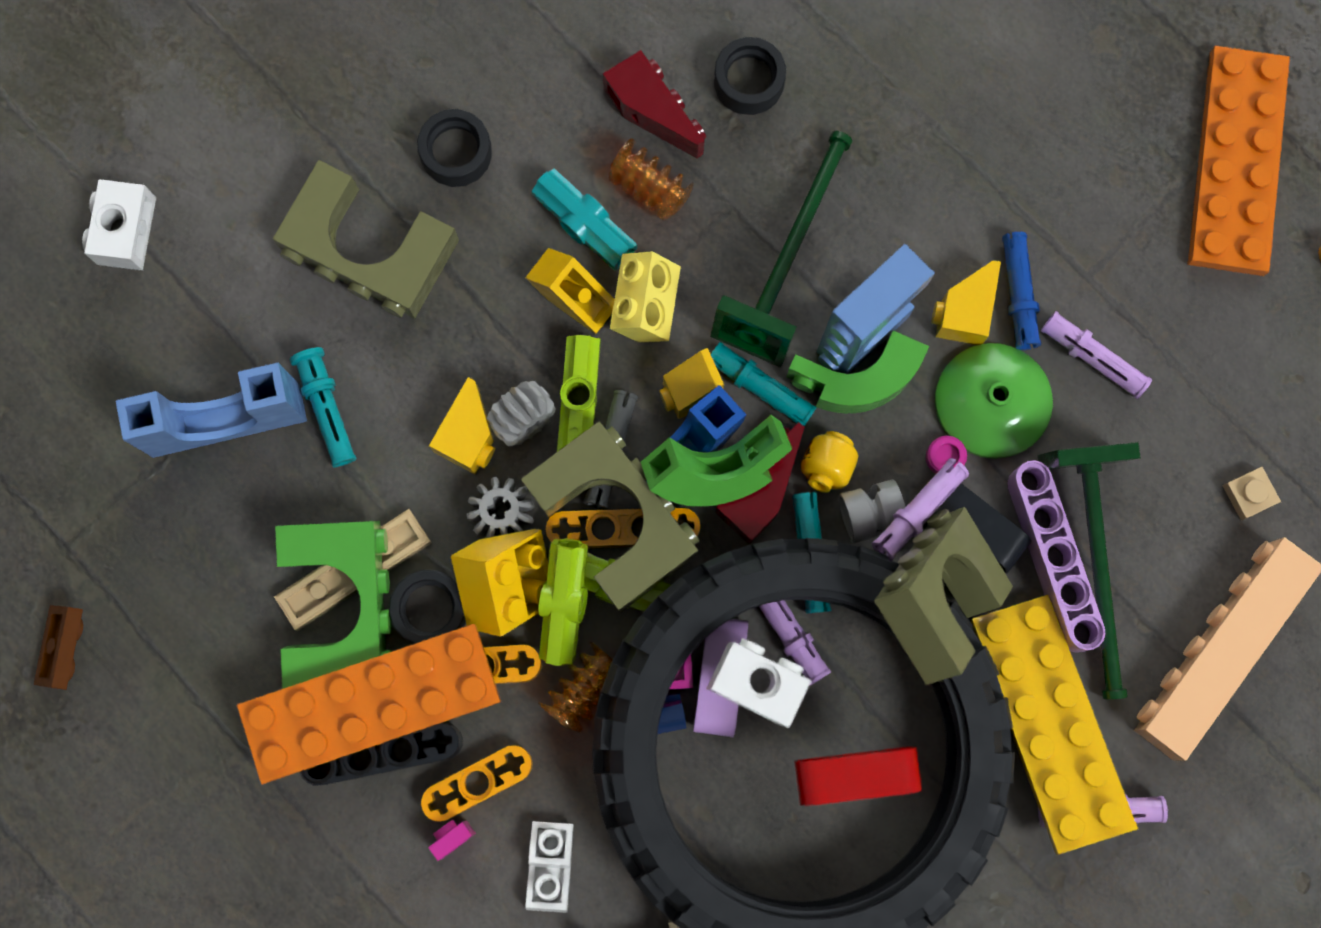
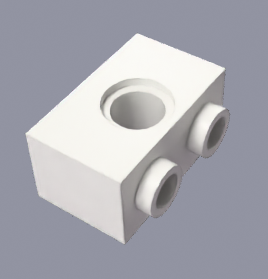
[82,179,156,270]
[706,638,811,728]

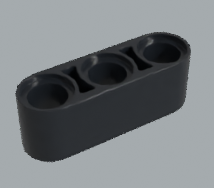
[933,483,1032,574]

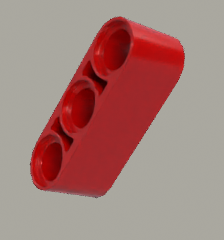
[794,747,922,806]

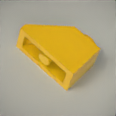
[525,248,615,334]
[931,260,1001,345]
[659,348,724,419]
[429,377,495,475]

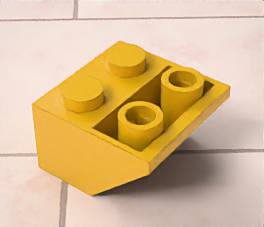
[451,529,548,637]

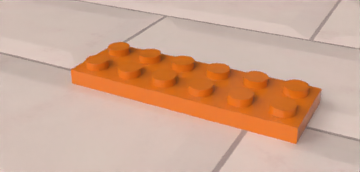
[1188,46,1290,276]
[237,623,501,785]

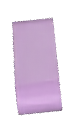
[693,618,748,737]

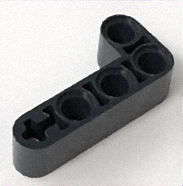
[300,723,463,786]

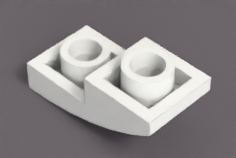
[525,821,573,913]

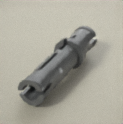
[583,390,638,510]

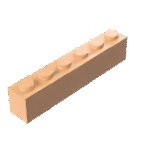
[1134,537,1321,761]

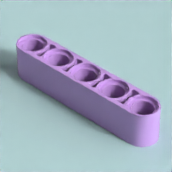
[1008,460,1105,653]

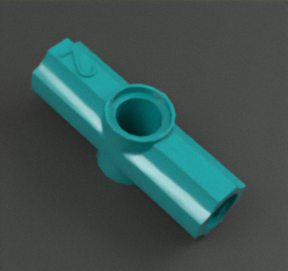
[531,169,637,271]

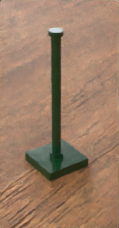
[710,131,853,368]
[1038,442,1141,700]

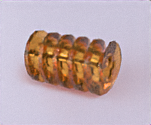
[609,138,694,220]
[538,641,613,733]

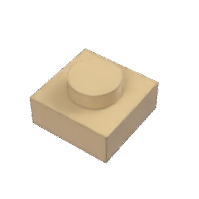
[1222,467,1281,520]

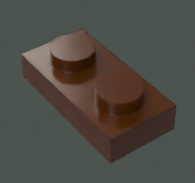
[33,605,83,690]

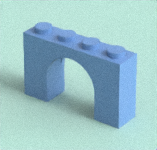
[816,244,935,374]
[116,363,307,458]

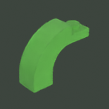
[786,330,929,414]
[641,415,793,506]

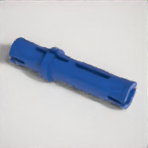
[1002,232,1041,350]

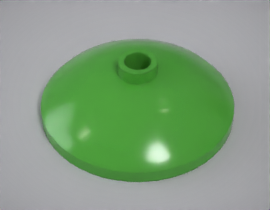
[935,343,1053,459]

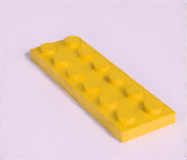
[970,595,1138,855]

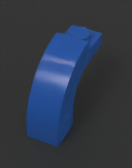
[646,385,746,484]

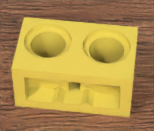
[610,251,681,342]

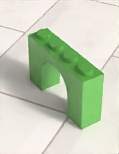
[275,521,392,689]

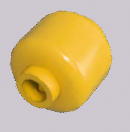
[801,431,859,493]

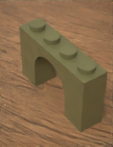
[273,160,459,319]
[521,421,699,613]
[874,507,1013,685]

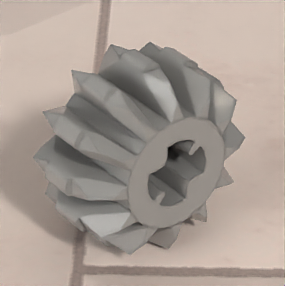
[487,381,556,446]
[467,477,535,538]

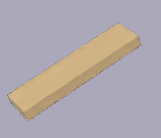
[274,509,432,631]

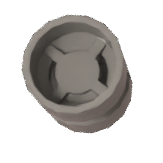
[839,479,906,544]

